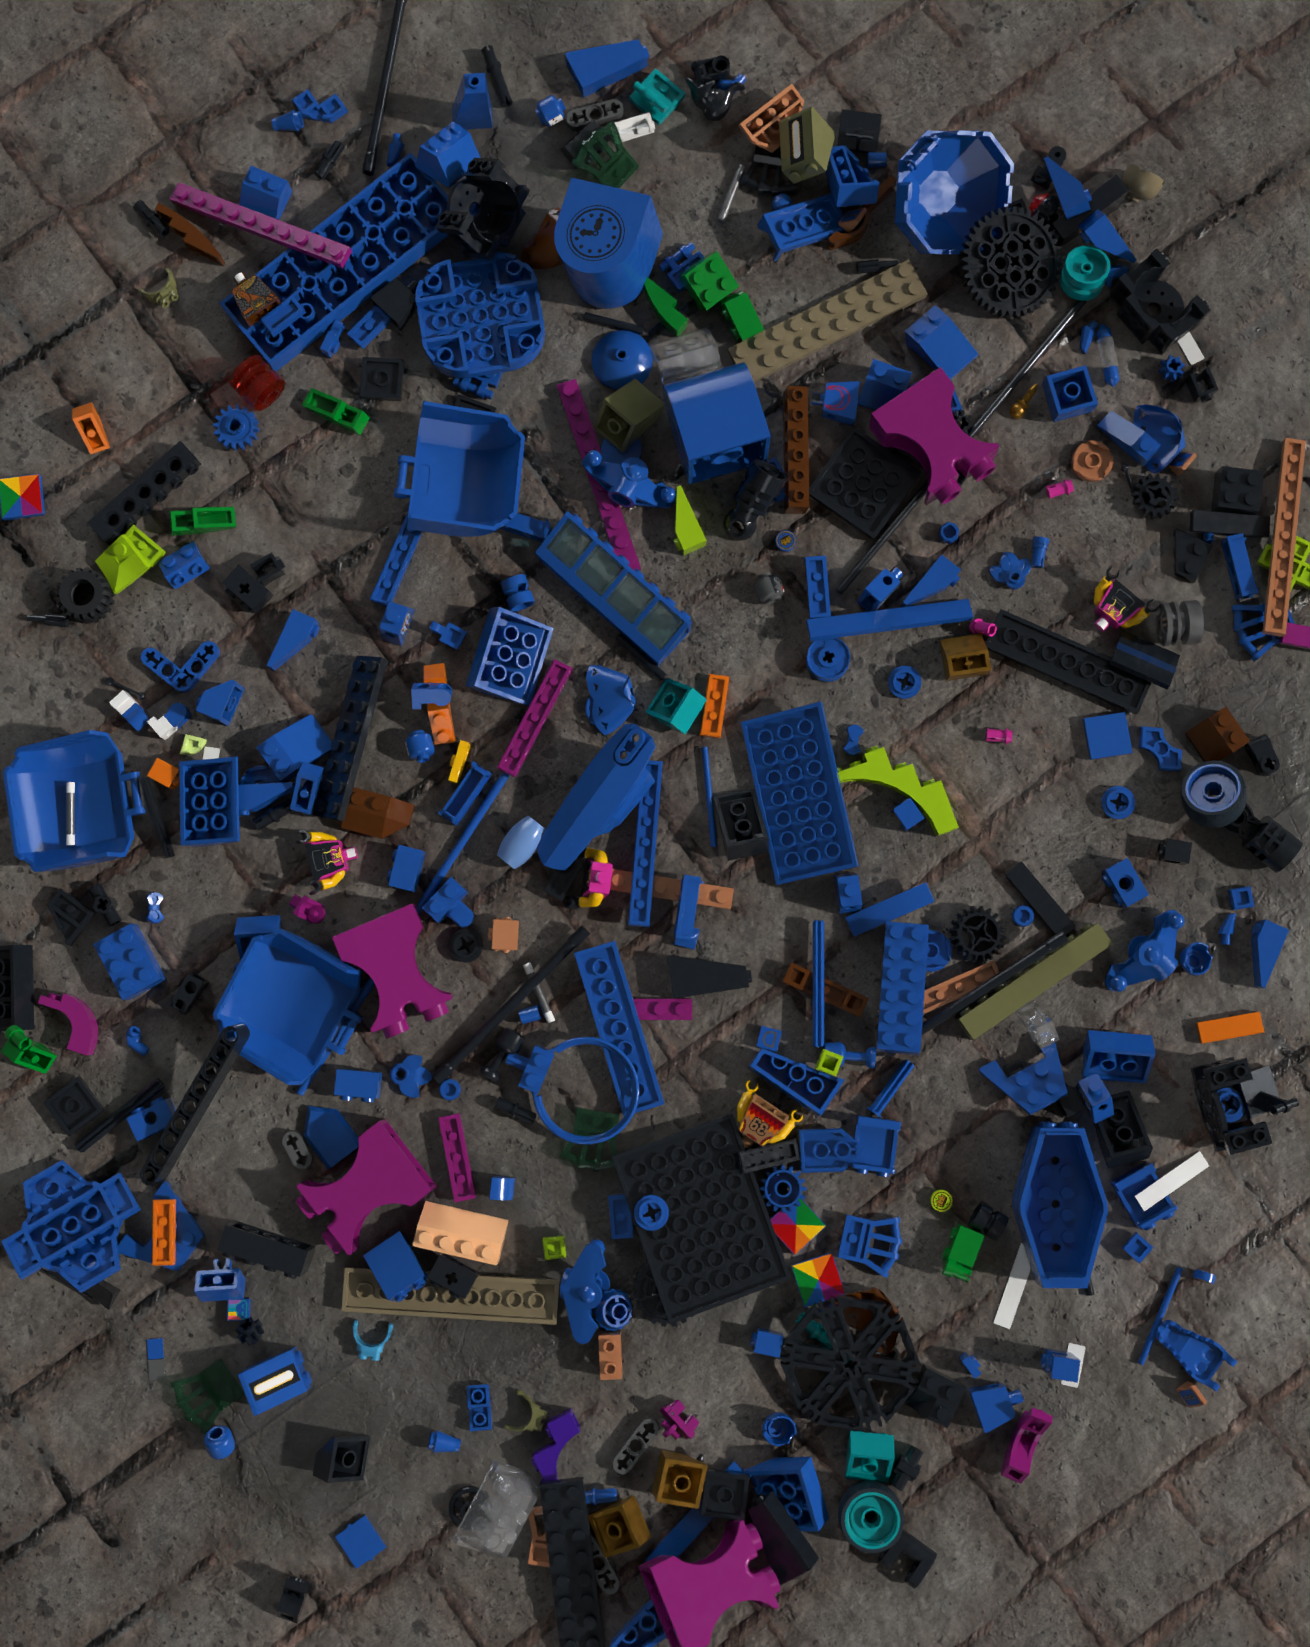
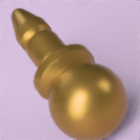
[1009,384,1038,419]

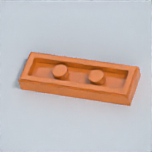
[700,674,729,739]
[1196,1012,1264,1044]
[152,1199,176,1266]

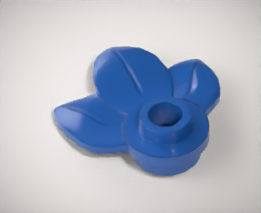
[989,552,1031,590]
[390,1055,433,1098]

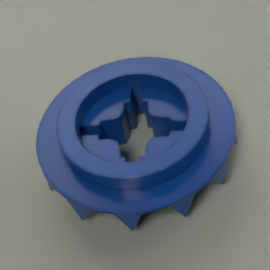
[888,666,921,699]
[1101,786,1135,819]
[1217,1088,1245,1122]
[634,1195,669,1231]

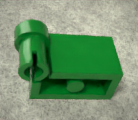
[719,290,764,343]
[1,1025,57,1074]
[941,1223,985,1283]

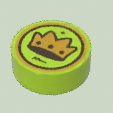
[930,1189,952,1212]

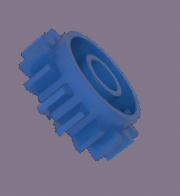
[213,404,260,451]
[760,1165,807,1213]

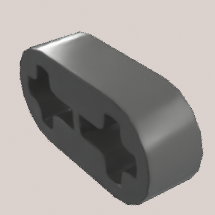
[282,1131,313,1169]

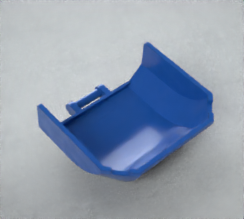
[393,401,525,537]
[3,730,146,872]
[213,929,363,1085]

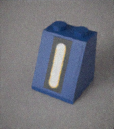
[238,1346,312,1416]

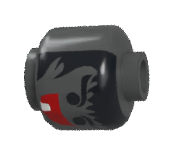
[754,572,784,605]

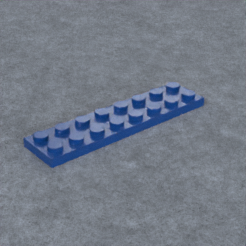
[574,940,665,1116]

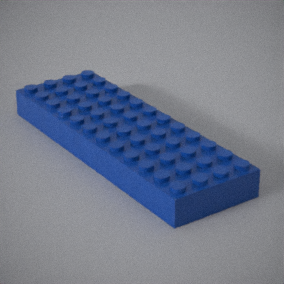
[219,153,449,372]

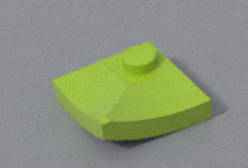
[95,534,151,594]

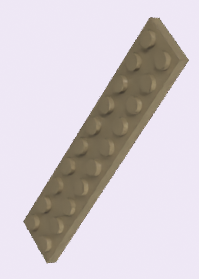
[728,259,928,383]
[341,1266,560,1325]

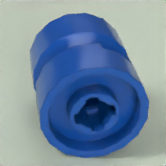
[500,574,535,612]

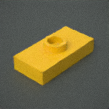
[448,740,471,785]

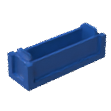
[499,513,552,543]
[1221,533,1259,601]
[804,556,831,619]
[438,761,492,826]
[673,874,704,940]

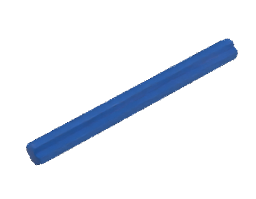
[813,920,824,1047]

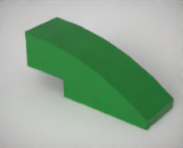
[644,277,688,338]
[302,388,370,435]
[169,507,236,536]

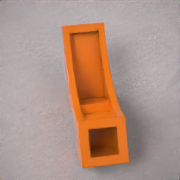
[424,663,456,745]

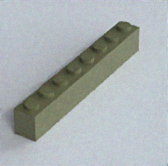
[956,922,1113,1040]

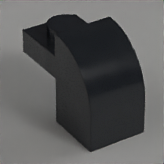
[276,1576,310,1623]

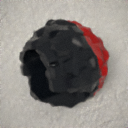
[1029,193,1062,226]

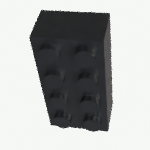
[217,1220,316,1279]

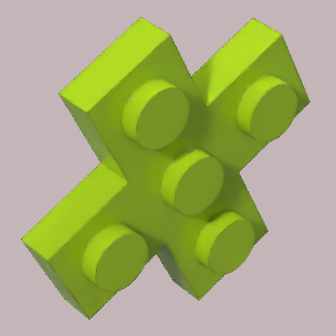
[1256,536,1310,592]

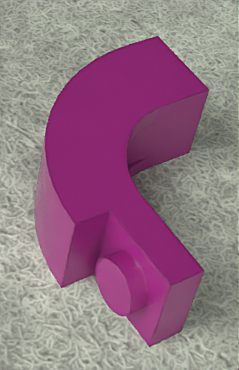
[38,992,98,1055]
[1001,1408,1053,1484]

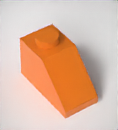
[72,402,110,455]

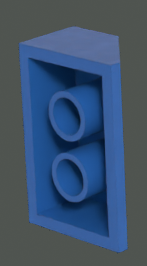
[415,122,481,188]
[1082,1030,1156,1083]

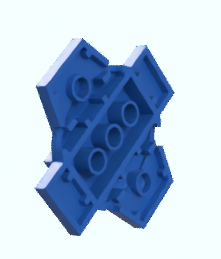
[1,1160,141,1293]

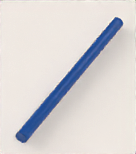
[702,747,717,847]
[1137,1267,1183,1366]

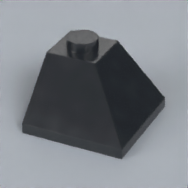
[313,1435,371,1483]

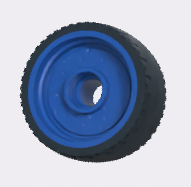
[1181,760,1247,828]

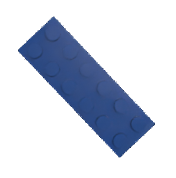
[876,921,929,1055]

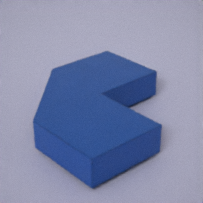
[291,89,348,123]

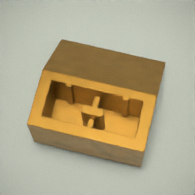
[939,634,992,681]

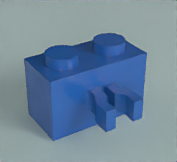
[194,1258,246,1302]

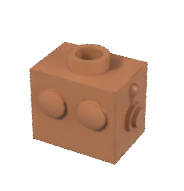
[488,917,519,953]

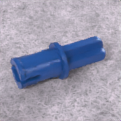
[585,1488,617,1506]

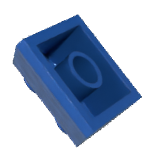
[239,166,293,220]
[857,359,912,411]
[196,680,245,726]
[234,915,283,960]

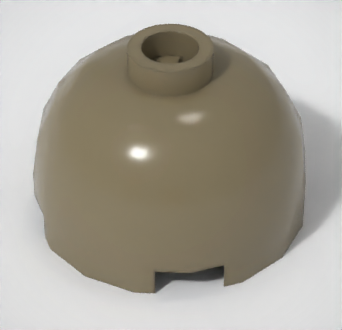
[1122,164,1165,203]

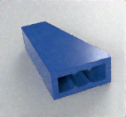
[565,39,650,98]
[451,73,493,130]

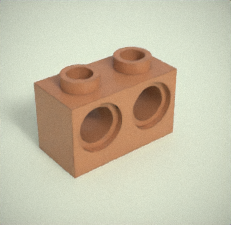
[598,1330,623,1380]

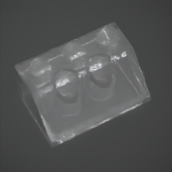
[649,327,721,383]

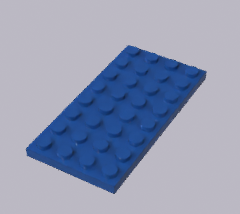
[741,701,859,885]

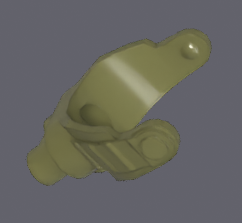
[138,268,179,308]
[504,1389,548,1432]

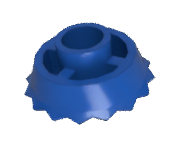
[594,1289,633,1332]

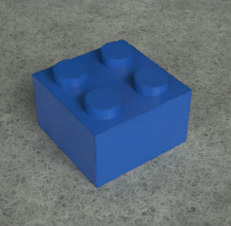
[1042,365,1098,423]

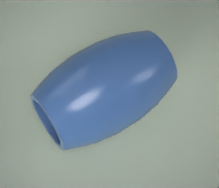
[497,816,546,869]

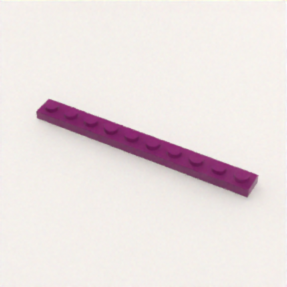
[169,182,352,268]
[557,379,641,575]

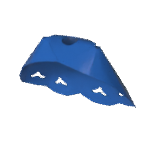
[1133,404,1186,474]
[586,665,636,735]

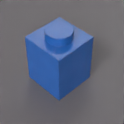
[750,1327,784,1358]

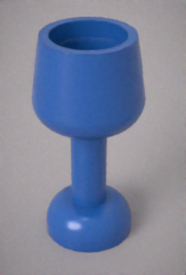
[823,1042,876,1069]

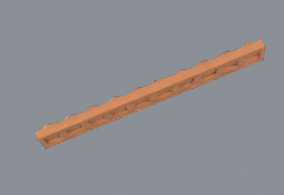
[1262,438,1306,637]

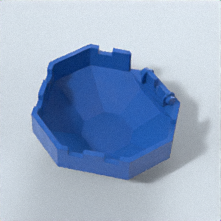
[895,130,1014,255]

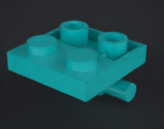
[629,68,686,126]

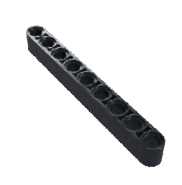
[140,1023,250,1186]

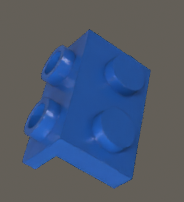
[158,541,210,589]

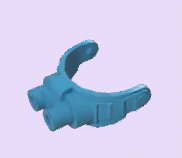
[353,1319,393,1361]

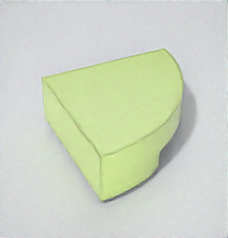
[180,734,207,756]

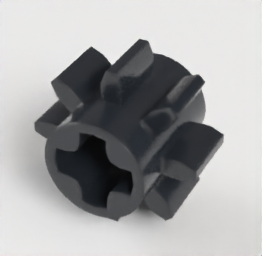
[952,410,973,434]
[236,1317,265,1346]

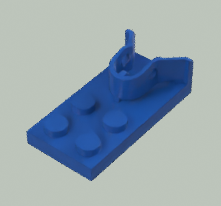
[757,194,847,261]

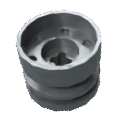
[1156,600,1204,646]

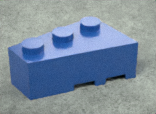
[825,145,880,207]

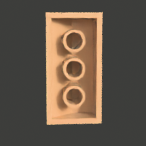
[413,1201,509,1266]

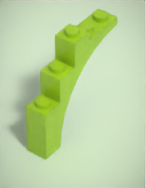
[837,746,959,836]

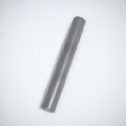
[717,165,746,223]

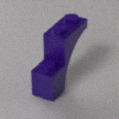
[531,1408,581,1481]

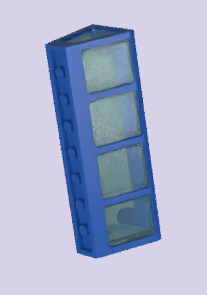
[535,511,692,666]

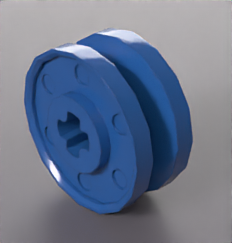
[806,638,850,682]

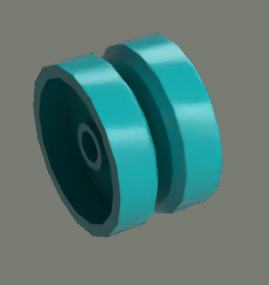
[1060,246,1111,301]

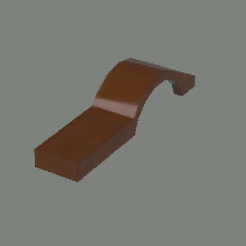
[827,175,897,250]

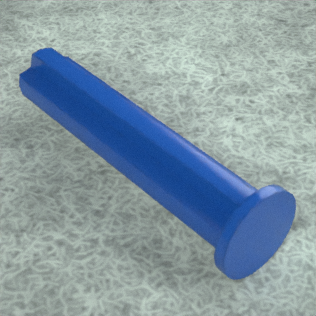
[867,1060,914,1118]

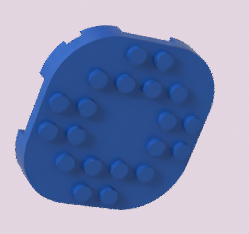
[415,252,545,378]

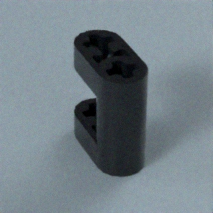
[877,1529,937,1589]

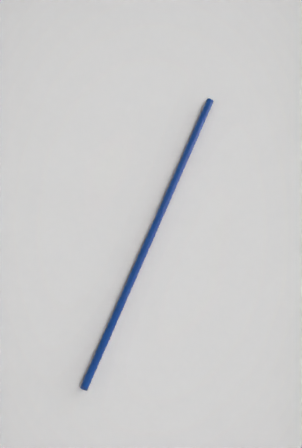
[296,772,510,1096]

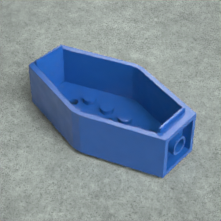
[1012,1122,1108,1288]

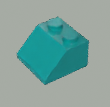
[645,678,707,735]
[845,1431,895,1483]

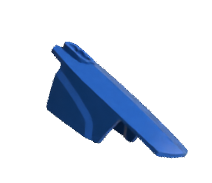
[537,724,655,870]

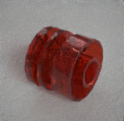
[229,355,286,411]

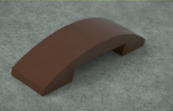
[783,962,869,1017]

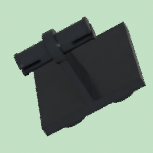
[837,109,882,153]
[1238,1065,1299,1119]

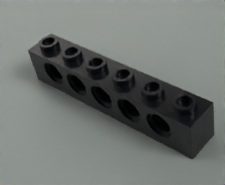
[87,441,201,546]

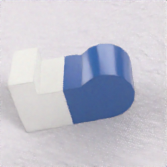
[109,690,151,731]
[147,703,191,740]

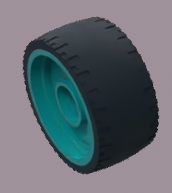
[838,1480,904,1553]

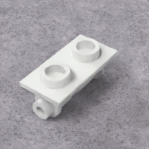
[611,112,655,144]

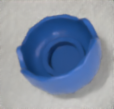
[1179,942,1213,976]
[762,1412,797,1446]

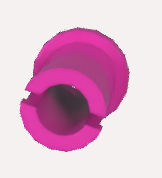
[1046,479,1074,499]
[969,618,997,637]
[985,728,1013,745]

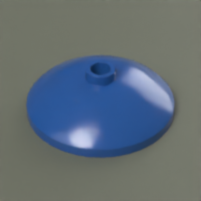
[592,330,653,390]

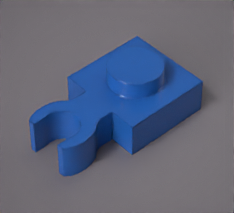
[320,320,345,359]

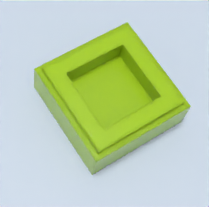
[543,1235,567,1260]

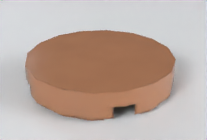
[1071,440,1113,482]

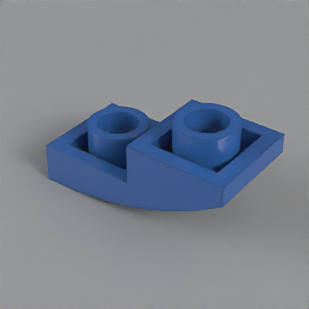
[467,1384,492,1432]

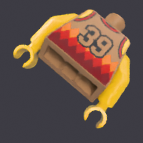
[737,1080,803,1149]

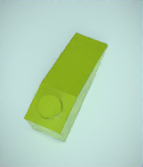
[673,485,707,555]

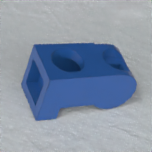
[411,683,453,709]

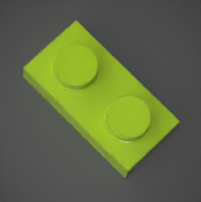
[125,524,166,568]

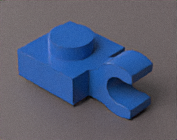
[429,621,467,651]

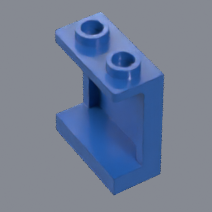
[850,1115,901,1177]
[1110,1161,1178,1231]
[363,1231,429,1302]

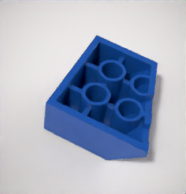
[744,1457,829,1532]

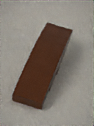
[155,202,225,266]

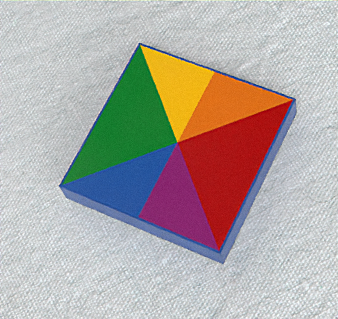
[0,474,45,520]
[770,1198,826,1255]
[791,1252,845,1307]

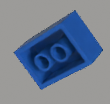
[93,923,167,1000]

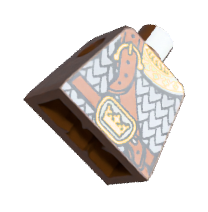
[232,272,281,327]

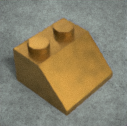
[652,1450,708,1509]
[588,1495,651,1558]

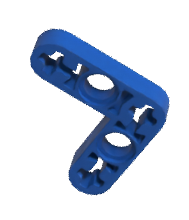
[141,641,220,693]

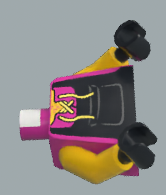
[1094,565,1160,632]
[295,830,358,895]
[565,848,613,910]

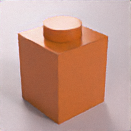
[147,758,180,790]

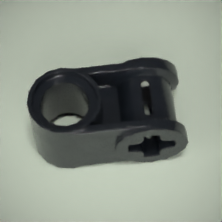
[691,55,730,86]
[1244,734,1280,776]

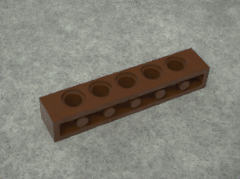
[783,386,809,514]

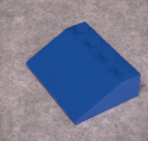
[465,607,554,706]
[179,757,240,847]

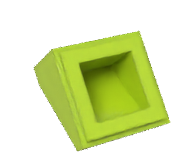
[815,1049,844,1076]

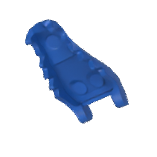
[1156,1320,1238,1392]

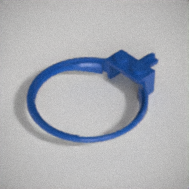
[505,1037,640,1144]

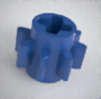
[1158,354,1185,382]

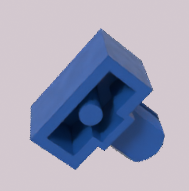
[422,877,474,927]

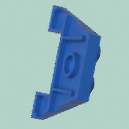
[979,1030,1068,1115]
[118,1181,205,1271]

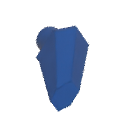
[386,133,405,167]
[1080,320,1098,354]
[1218,913,1236,945]

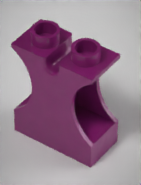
[869,367,999,506]
[332,903,453,1039]
[296,1119,437,1256]
[638,1520,780,1647]

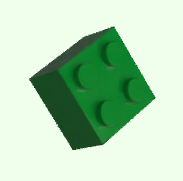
[678,251,739,311]

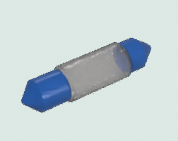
[1096,324,1120,387]

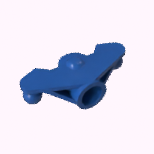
[582,450,677,508]
[1104,910,1185,992]
[560,1239,610,1344]

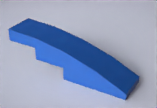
[845,882,935,936]

